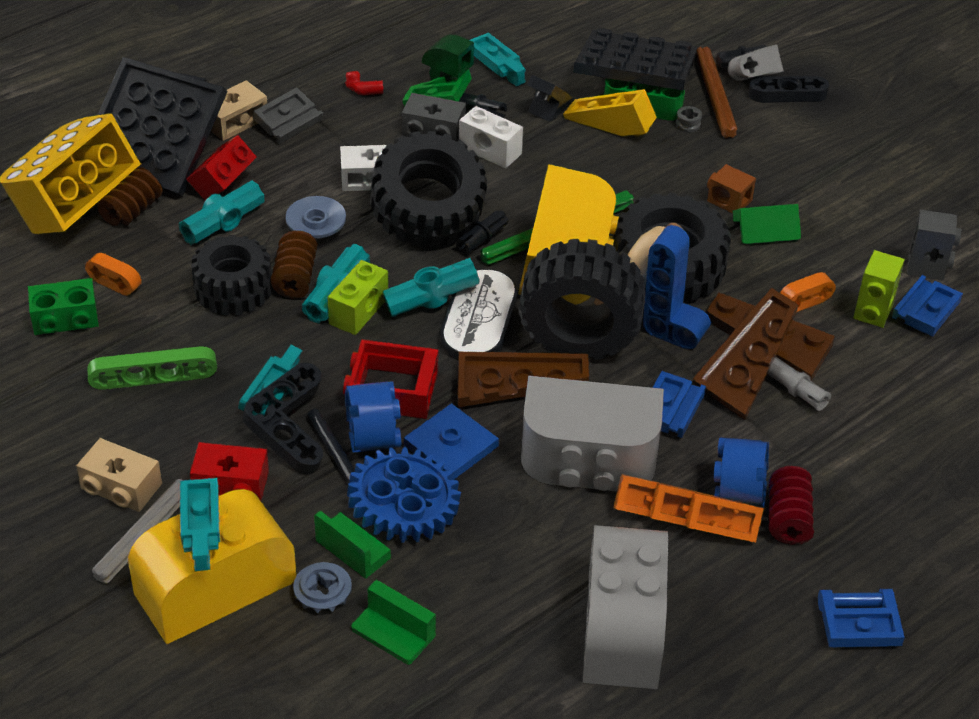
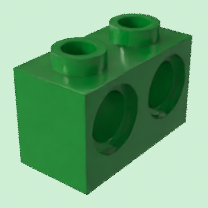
[28,278,99,335]

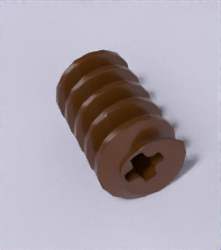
[97,167,163,226]
[271,230,317,299]

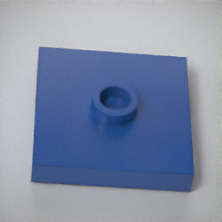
[404,403,499,480]

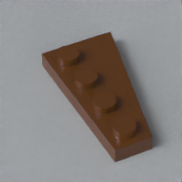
[693,288,798,420]
[706,292,835,381]
[458,351,589,407]

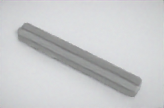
[92,479,183,584]

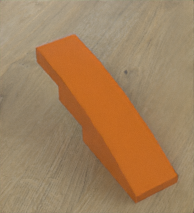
[613,474,764,543]

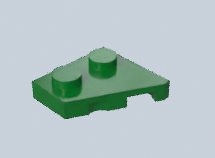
[402,69,472,107]

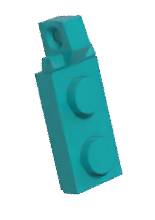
[470,32,526,86]
[238,345,302,416]
[180,478,220,571]

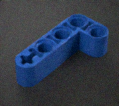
[643,225,711,349]

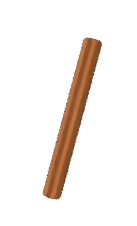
[696,46,738,138]

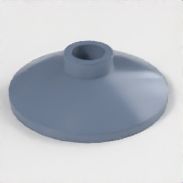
[286,196,346,238]

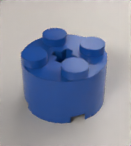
[345,381,402,453]
[714,437,769,508]

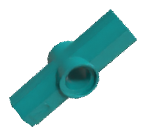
[178,181,265,245]
[302,244,370,324]
[382,258,480,317]

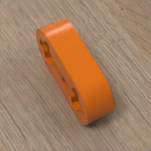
[85,253,142,296]
[780,272,836,312]

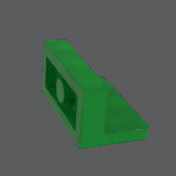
[733,204,801,244]
[314,511,391,579]
[352,579,436,665]

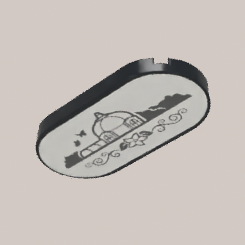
[441,269,517,360]

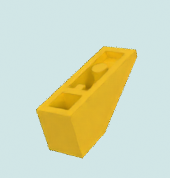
[563,89,657,136]

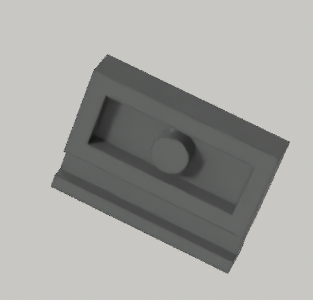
[253,87,323,144]

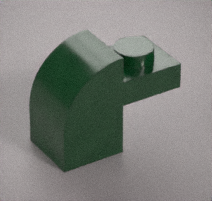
[422,34,474,82]

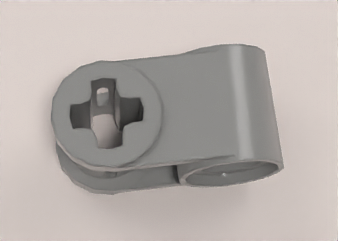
[728,45,784,81]

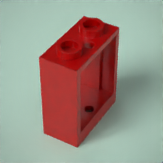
[343,339,438,419]

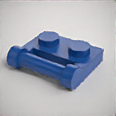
[818,589,905,647]

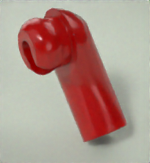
[345,71,383,95]

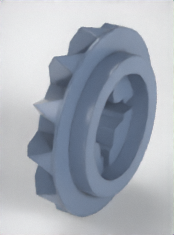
[293,562,352,614]

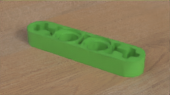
[87,347,217,389]

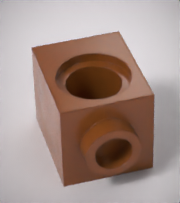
[707,164,756,213]

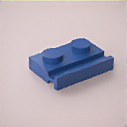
[892,275,963,337]
[652,371,706,438]

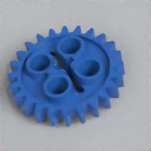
[347,447,461,543]

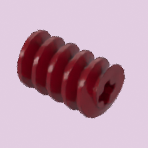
[768,466,814,545]

